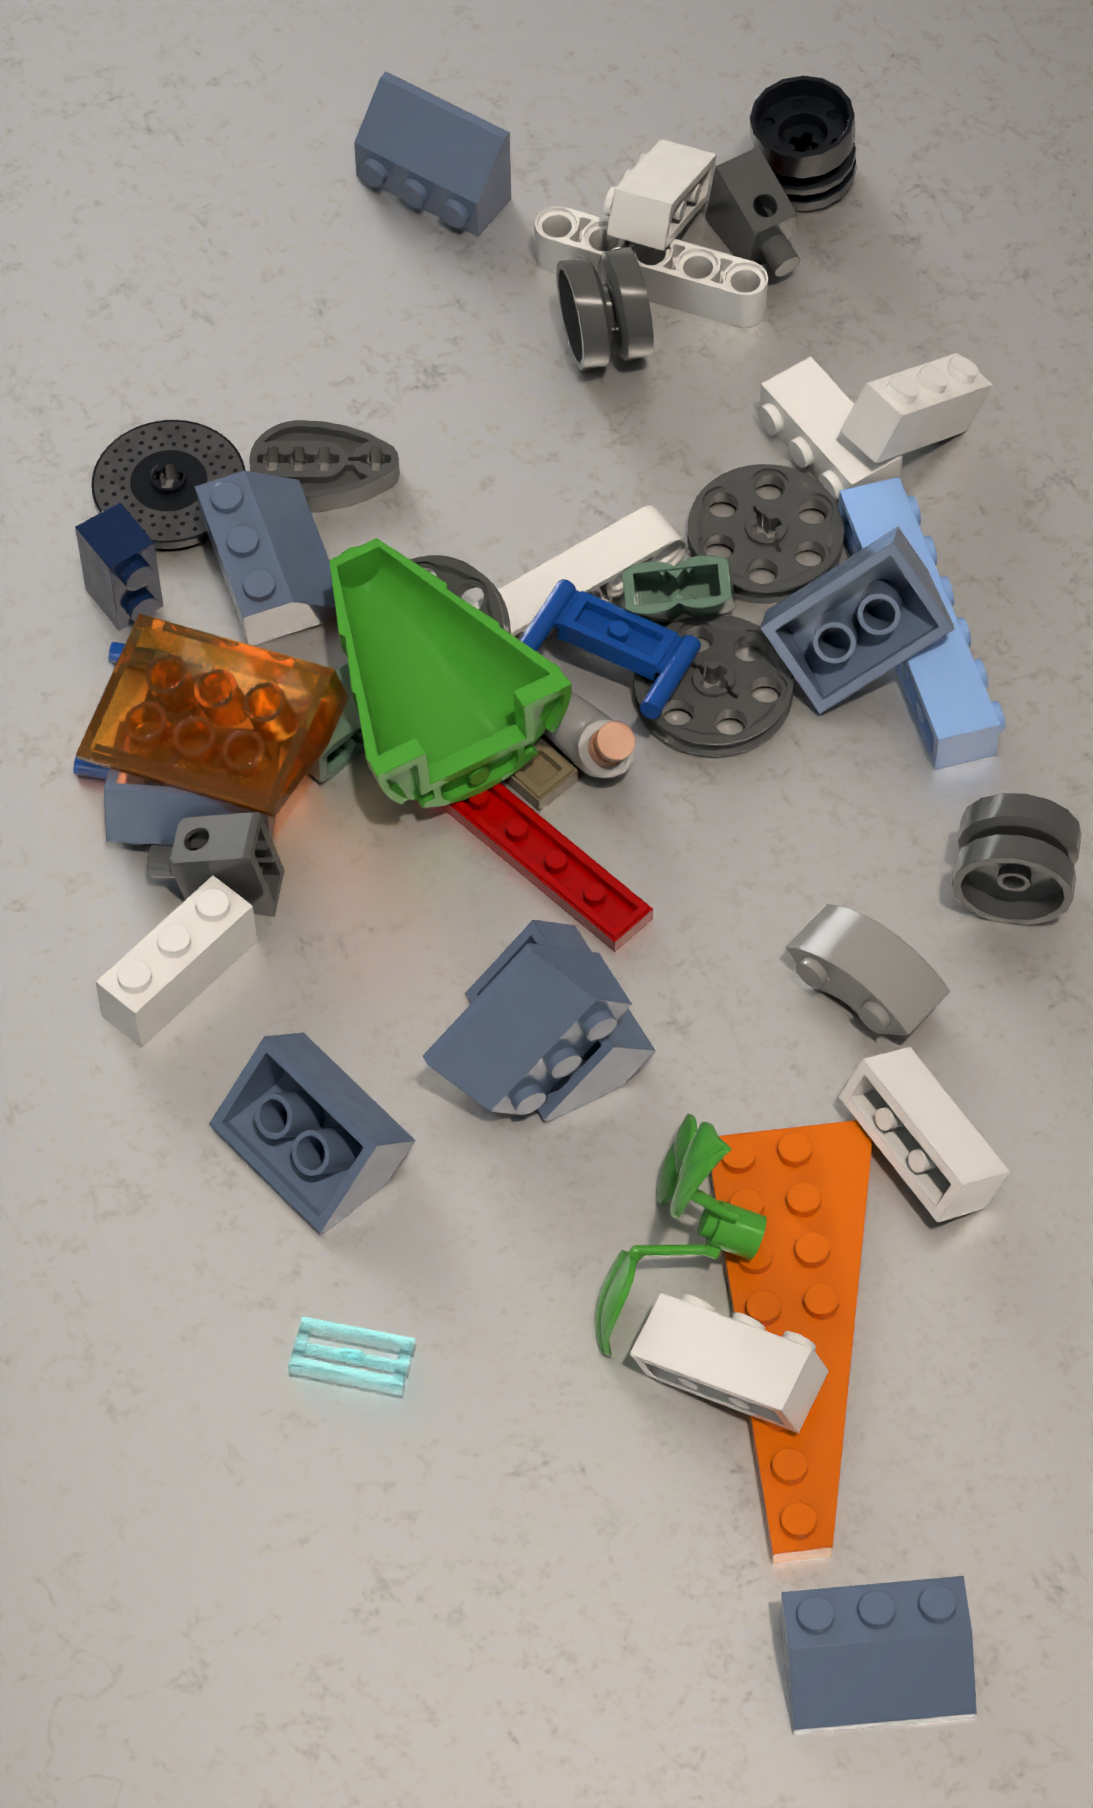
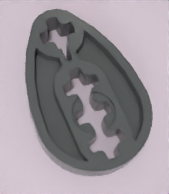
[249,420,400,513]

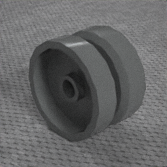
[556,247,654,371]
[952,793,1082,925]

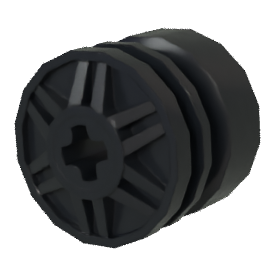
[750,76,857,211]

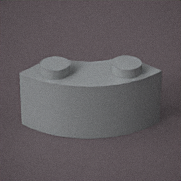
[785,904,950,1035]

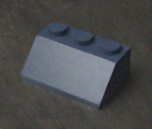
[354,72,511,237]
[195,470,337,647]
[760,526,954,714]
[104,725,281,845]
[465,920,656,1121]
[422,943,632,1115]
[209,1032,416,1234]
[779,1576,977,1735]

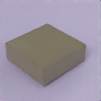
[503,739,578,812]

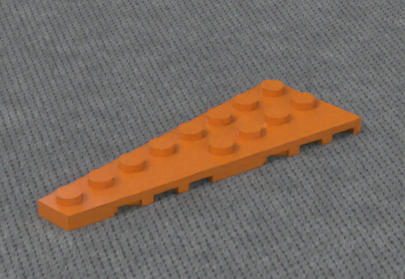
[710,1120,873,1564]

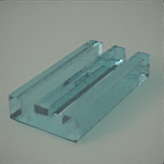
[288,1316,416,1399]

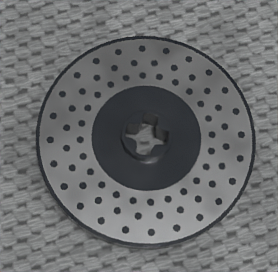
[91,420,246,549]

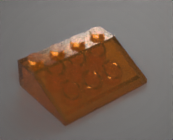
[76,613,348,817]

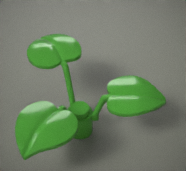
[595,1113,767,1356]

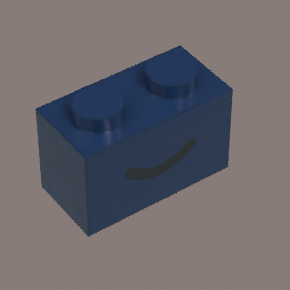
[75,502,163,631]

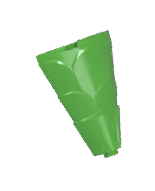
[329,538,572,808]

